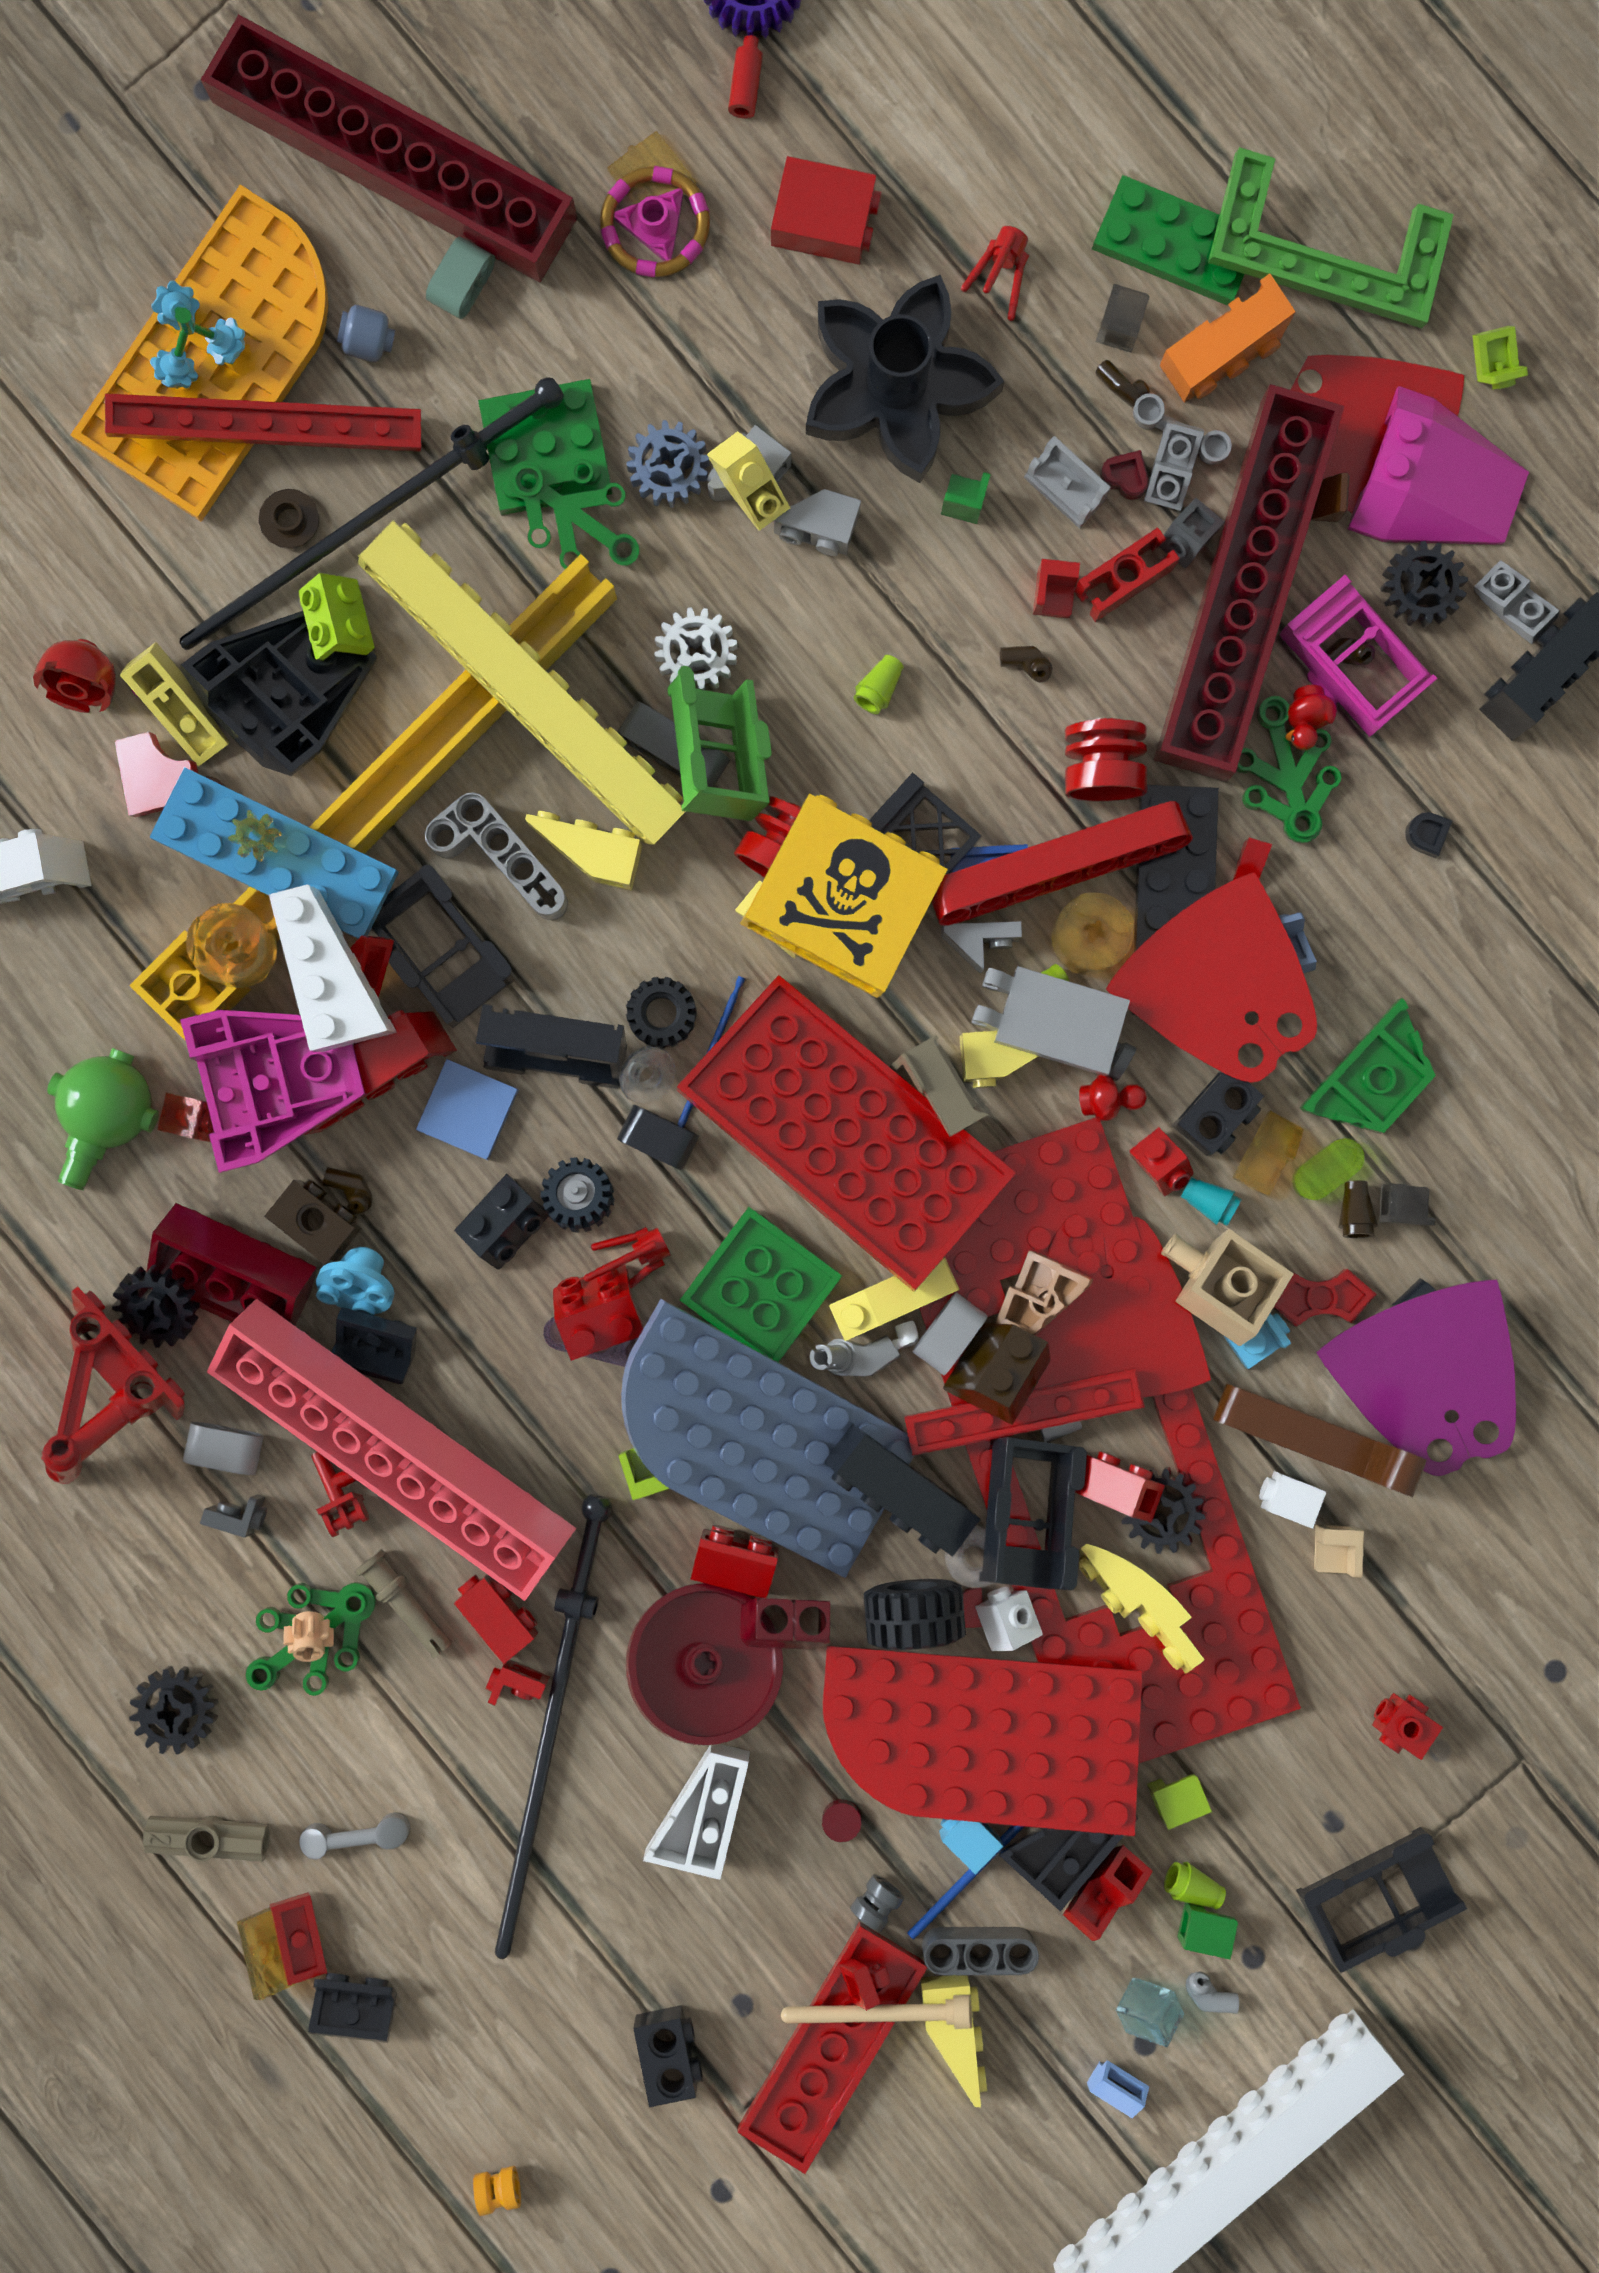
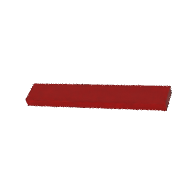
[904,1368,1145,1456]

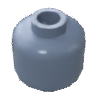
[337,305,395,362]

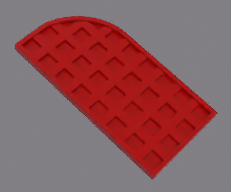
[823,1645,1142,1836]

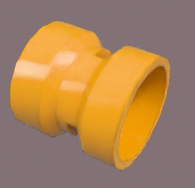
[473,2166,521,2216]

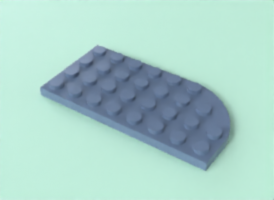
[621,1299,914,1578]

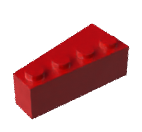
[305,1010,457,1135]

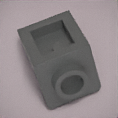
[1159,498,1225,568]
[200,1494,267,1538]

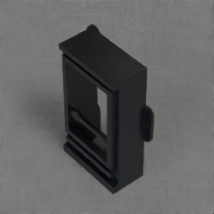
[372,865,513,1028]
[476,1004,627,1089]
[979,1437,1087,1590]
[1296,1827,1467,1974]

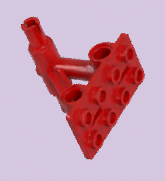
[41,1286,185,1484]

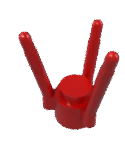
[961,226,1029,321]
[584,1227,671,1289]

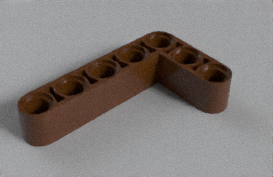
[1213,1383,1427,1497]

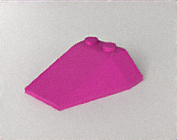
[1347,386,1529,545]
[180,1010,366,1173]

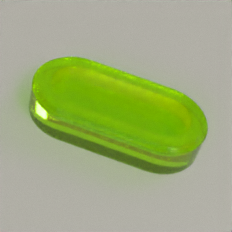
[1292,1138,1364,1200]

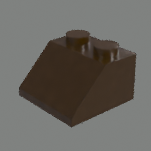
[943,1323,1051,1425]

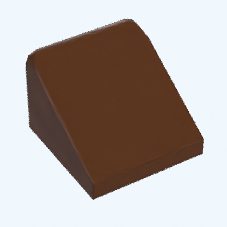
[1311,473,1350,522]

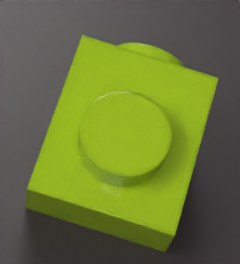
[1472,325,1528,389]

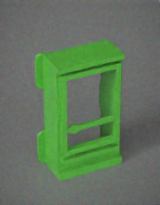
[667,666,772,821]

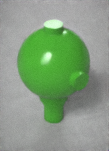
[47,1048,159,1191]

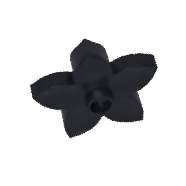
[806,275,1005,483]

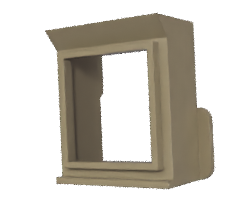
[889,1035,989,1137]

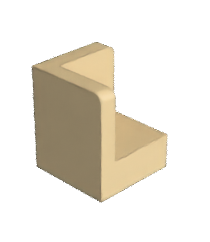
[1314,1524,1364,1578]

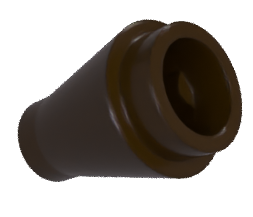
[1338,1180,1378,1238]

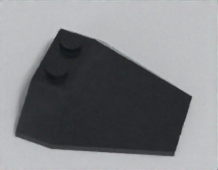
[181,611,377,776]

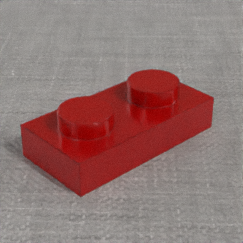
[269,1892,327,1986]

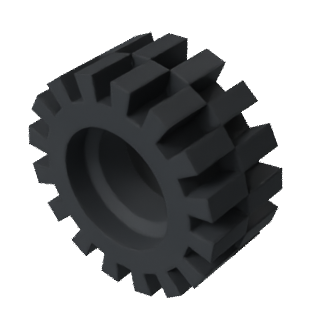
[626,977,697,1049]

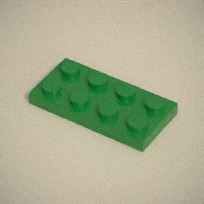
[1092,174,1260,306]

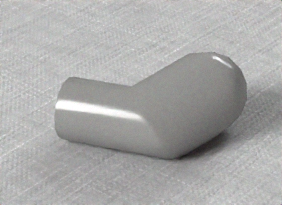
[1186,1972,1239,2014]

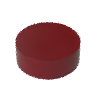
[822,1799,861,1842]

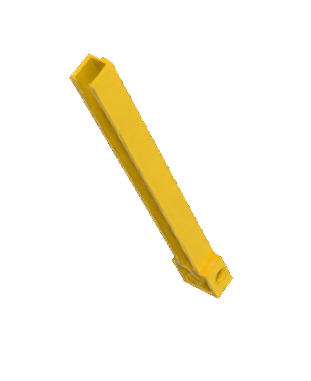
[129,554,617,1040]

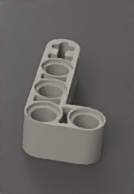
[425,792,568,920]

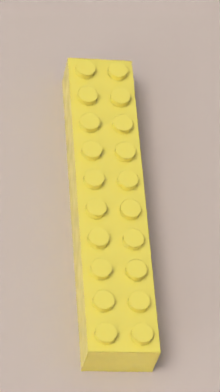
[358,521,686,845]

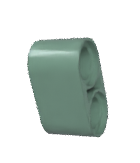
[426,236,495,319]

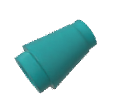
[1181,1177,1242,1226]

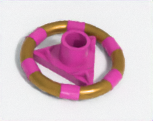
[600,166,710,278]

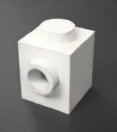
[975,1587,1043,1651]

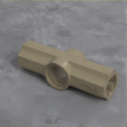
[143,1816,270,1862]

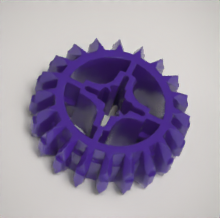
[704,0,801,39]

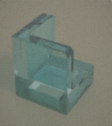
[1116,1978,1184,2048]

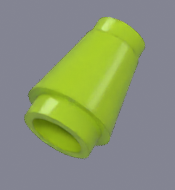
[854,655,904,714]
[1164,1862,1226,1910]

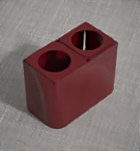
[741,1598,830,1649]

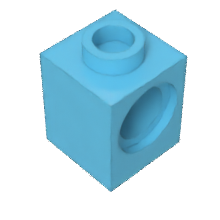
[939,1819,1003,1875]

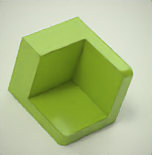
[618,1448,669,1500]
[1147,1774,1212,1830]

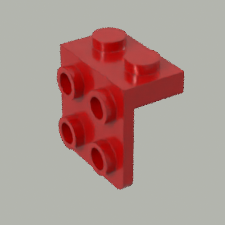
[553,1265,644,1361]

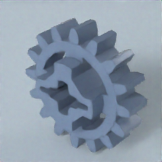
[626,420,710,508]

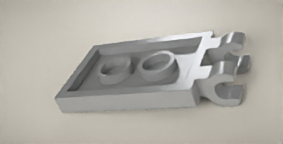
[971,966,1130,1076]

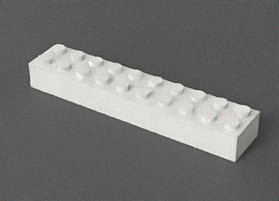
[1053,2009,1404,2273]

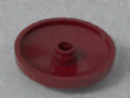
[626,1583,783,1746]

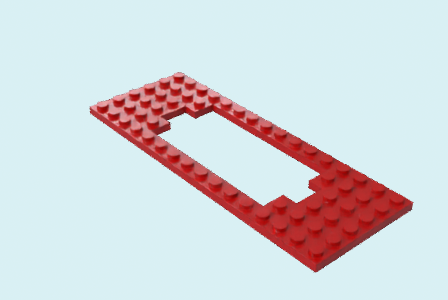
[919,1117,1301,1764]

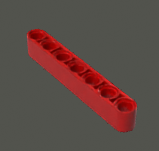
[931,801,1193,926]

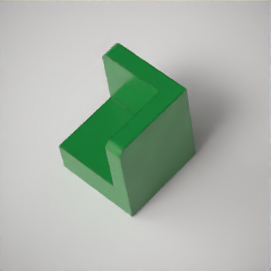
[941,472,991,524]
[1177,1902,1238,1960]

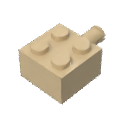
[1161,1229,1294,1346]

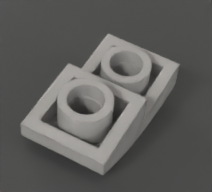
[1144,419,1204,511]
[1474,560,1560,644]

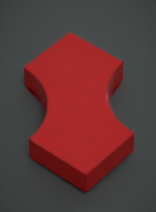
[1273,1269,1377,1327]

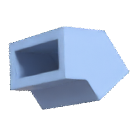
[1087,2060,1149,2118]

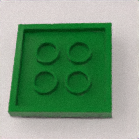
[478,379,613,516]
[680,1207,842,1363]

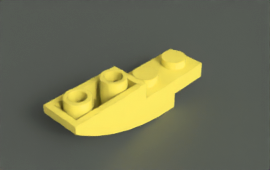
[1079,1544,1204,1674]

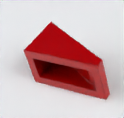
[1232,837,1272,881]

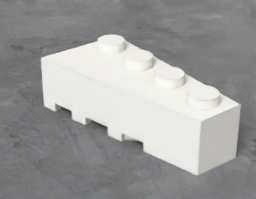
[269,884,397,1052]

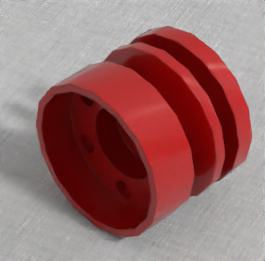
[1065,718,1147,802]
[734,796,802,878]

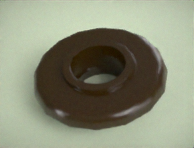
[258,489,319,549]

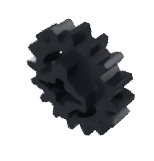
[1381,541,1468,628]
[112,1265,200,1348]
[1121,1467,1207,1554]
[129,1666,219,1755]

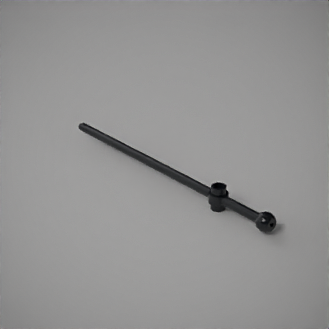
[179,377,564,650]
[495,1494,612,1959]

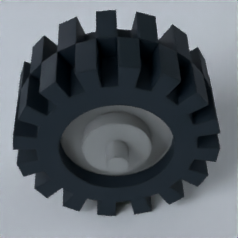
[541,1157,615,1233]

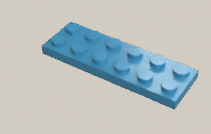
[149,767,399,939]

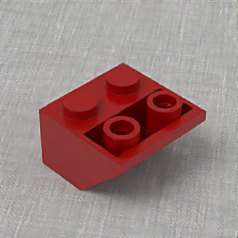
[690,1525,779,1598]

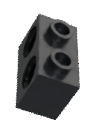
[1172,1071,1264,1156]
[633,2005,703,2108]

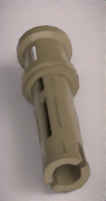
[354,1549,452,1659]

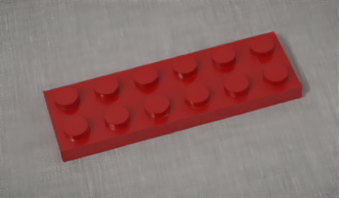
[737,1922,927,2174]

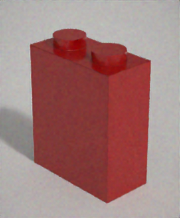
[771,156,882,265]

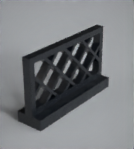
[869,772,982,875]

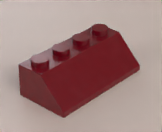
[146,1203,317,1326]

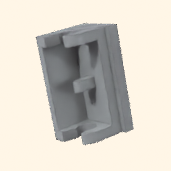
[1024,436,1111,529]

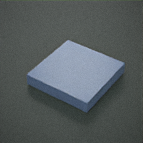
[416,1059,519,1160]

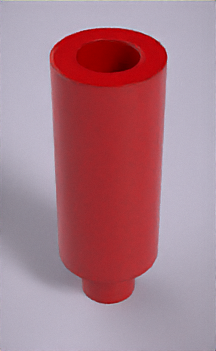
[728,35,763,119]

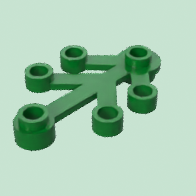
[509,459,639,569]
[1236,696,1342,843]
[246,1582,376,1696]

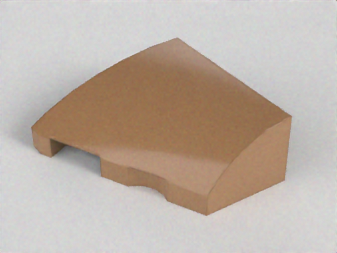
[996,1251,1093,1336]

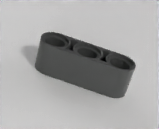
[618,701,730,787]
[922,1927,1039,1975]

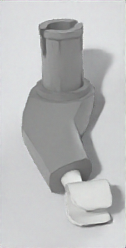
[810,1321,919,1376]

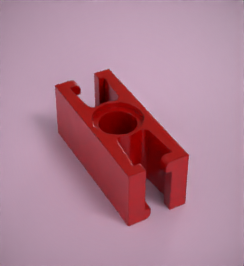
[1074,527,1180,622]

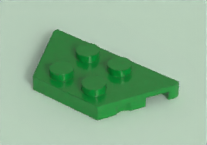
[1299,998,1436,1134]

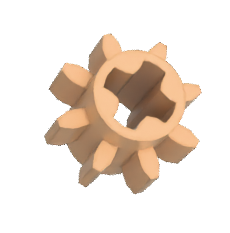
[283,1611,334,1662]

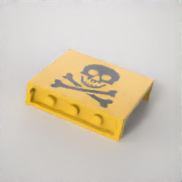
[740,793,948,998]

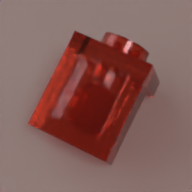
[157,1092,215,1142]

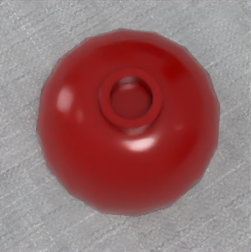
[33,639,116,713]

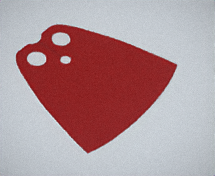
[1290,355,1464,514]
[1106,872,1317,1083]
[1034,1217,1211,1398]

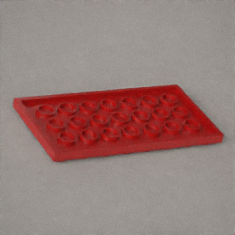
[677,975,1016,1292]

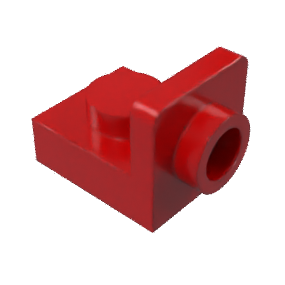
[486,1660,550,1706]

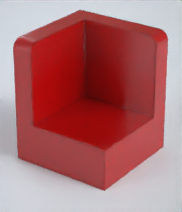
[1033,558,1080,618]

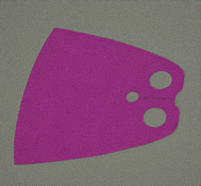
[1316,1279,1516,1476]

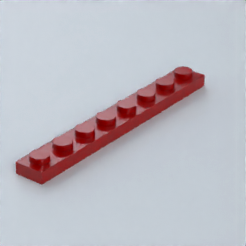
[105,393,421,452]

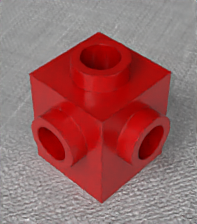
[1372,1693,1443,1760]

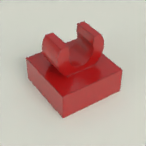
[839,1958,891,2011]

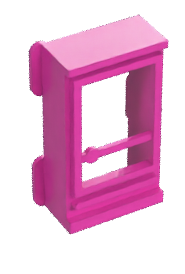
[1279,575,1437,737]

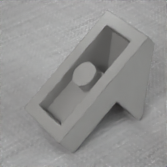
[941,921,1022,973]

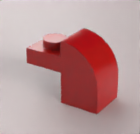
[1063,1845,1153,1941]

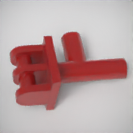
[311,1452,369,1538]

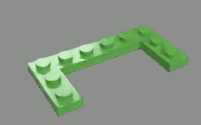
[1208,147,1454,328]

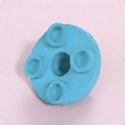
[316,1247,395,1316]

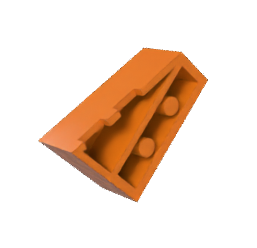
[1160,274,1296,403]

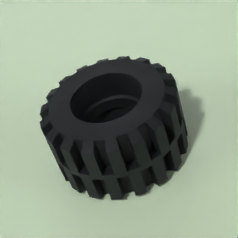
[864,1579,966,1650]

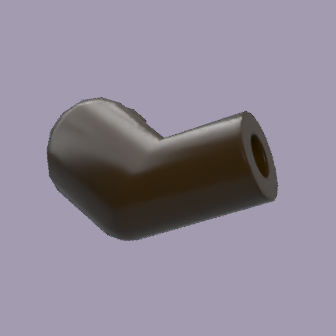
[1096,360,1150,406]

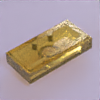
[237,1907,295,2001]

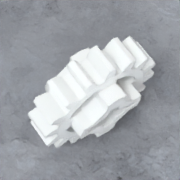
[654,607,738,690]

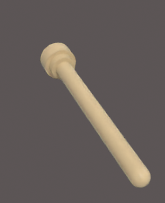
[781,1994,972,2029]

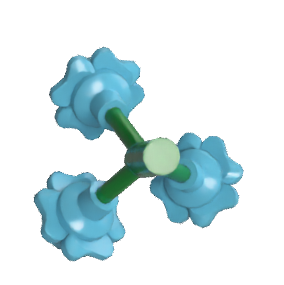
[150,280,245,389]

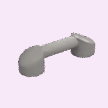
[1133,393,1232,465]
[299,1813,410,1860]

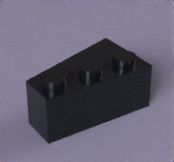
[999,1813,1138,1912]

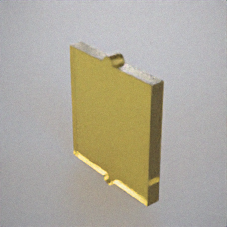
[607,130,697,204]

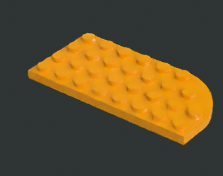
[71,185,328,522]

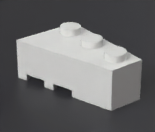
[0,829,92,904]
[643,1744,750,1880]

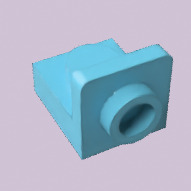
[1224,1313,1291,1369]

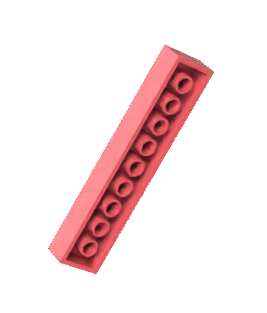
[207,1298,577,1601]

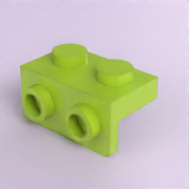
[299,573,375,660]

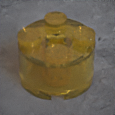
[1051,892,1134,975]
[186,903,277,988]

